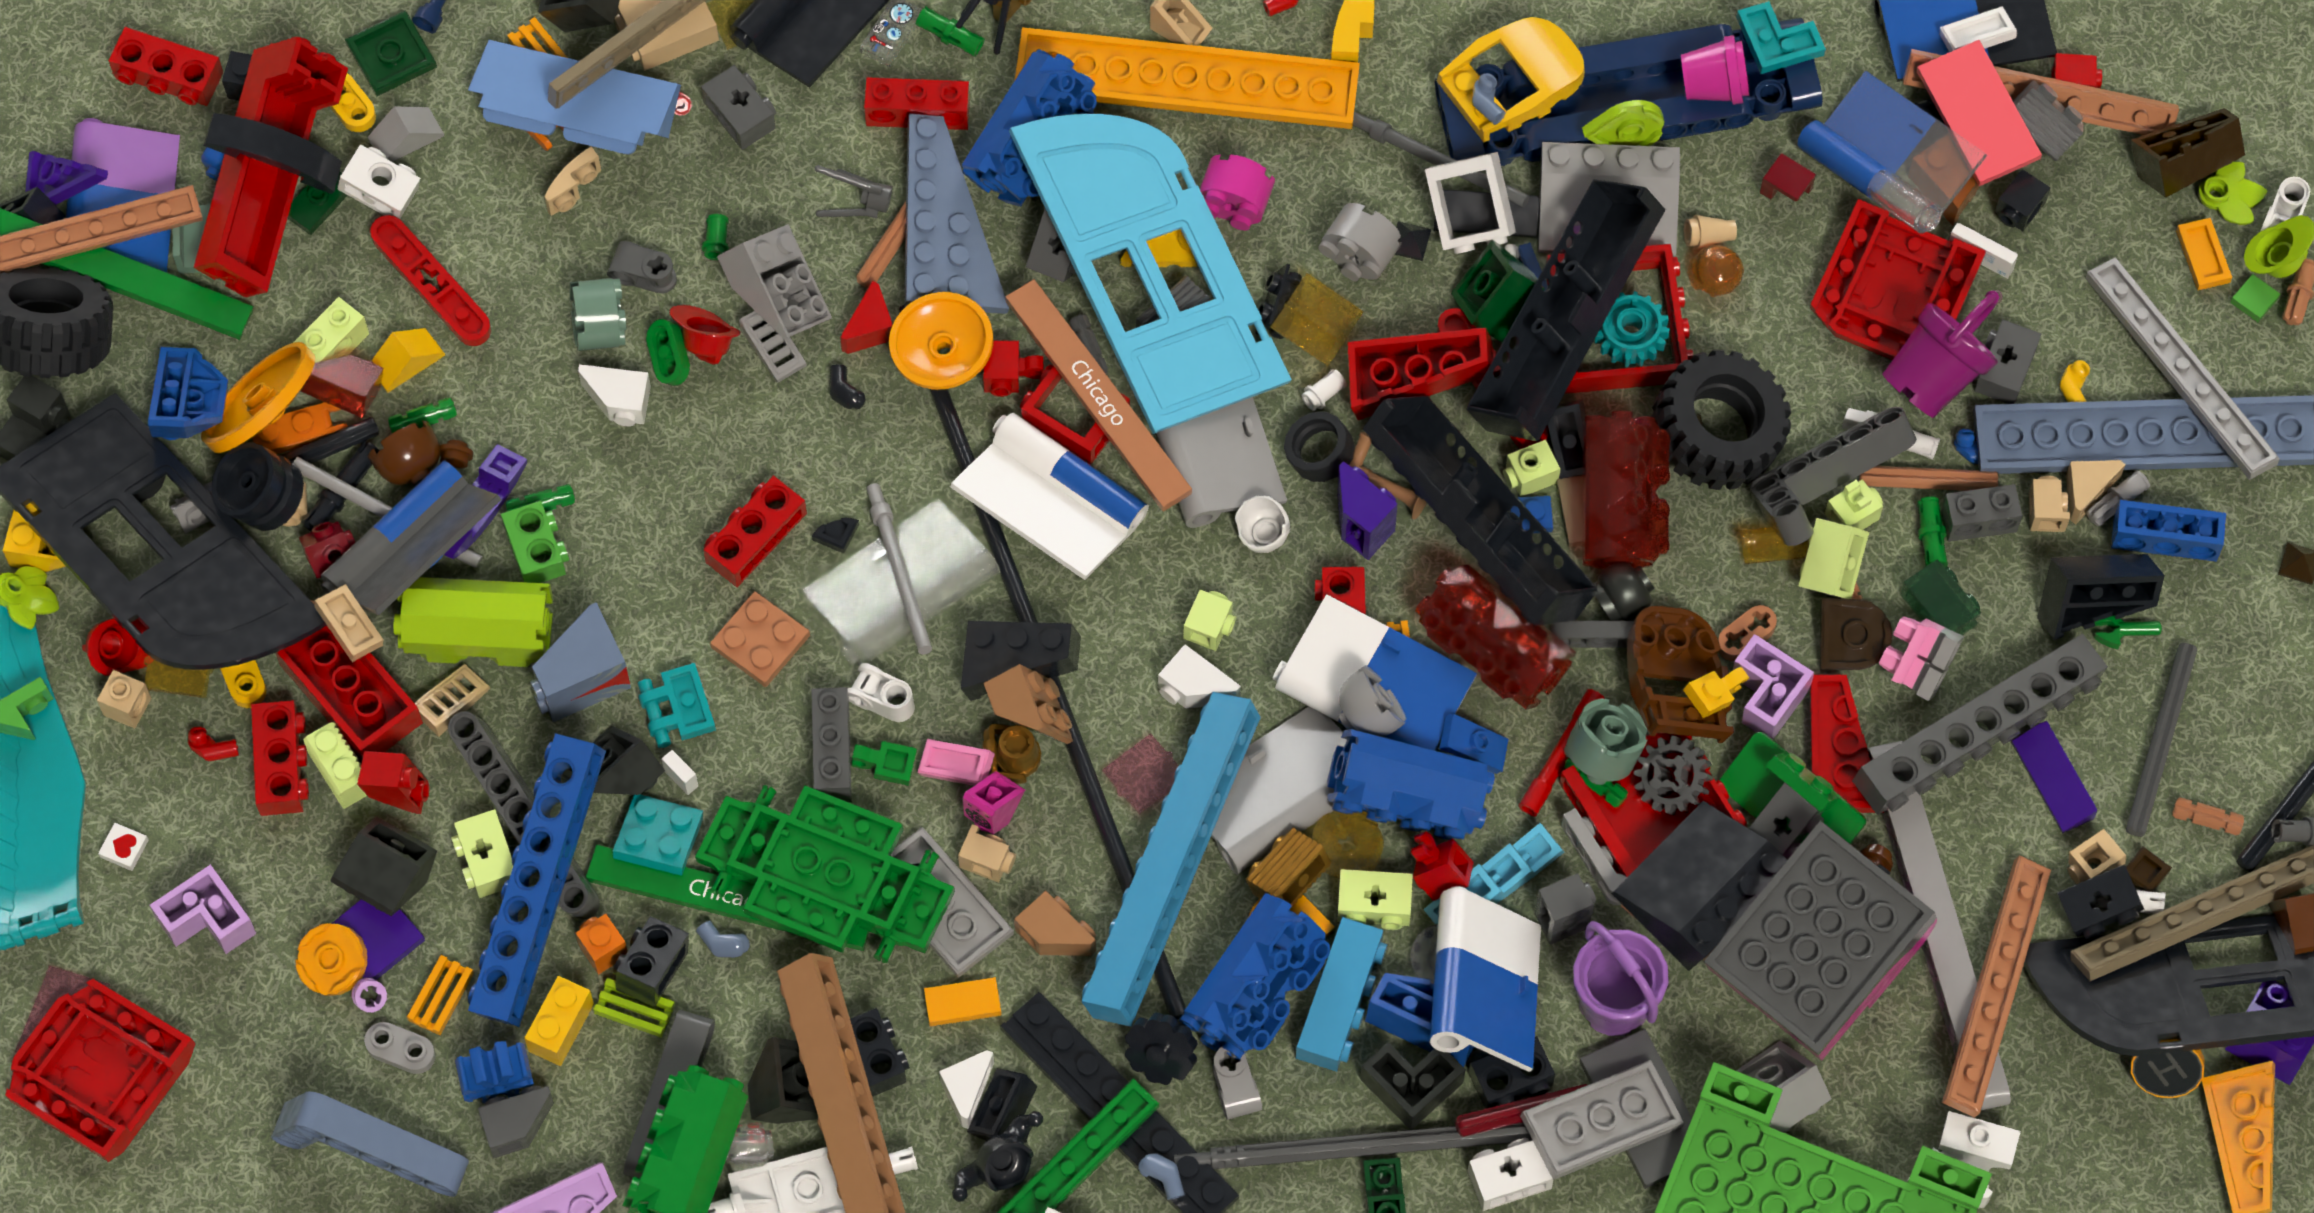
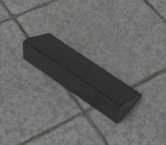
[1434,190,1540,238]

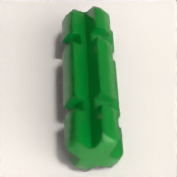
[388,397,457,434]
[506,484,575,512]
[1565,757,1628,807]

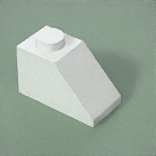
[578,364,651,426]
[1158,644,1241,708]

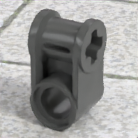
[607,241,677,294]

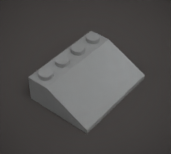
[1538,142,1680,257]

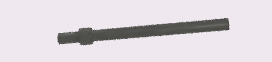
[1353,111,1530,208]

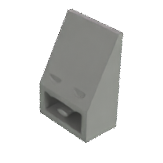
[717,224,832,339]

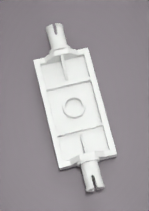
[708,1146,918,1213]

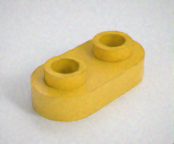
[330,73,376,132]
[220,660,267,708]

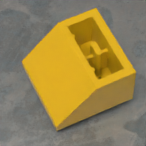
[2,503,82,572]

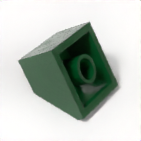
[1451,240,1545,343]

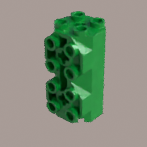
[622,1065,748,1213]

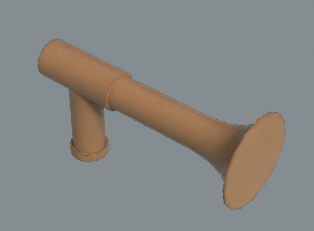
[1349,432,1427,520]

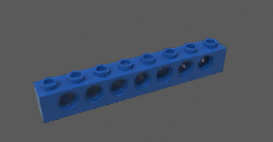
[468,733,606,1027]

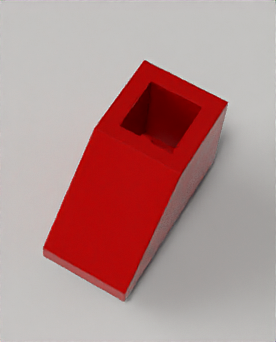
[357,751,430,814]

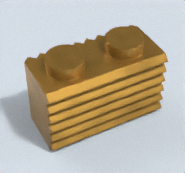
[1246,827,1331,909]

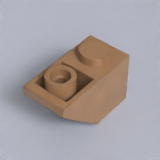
[1014,890,1096,956]

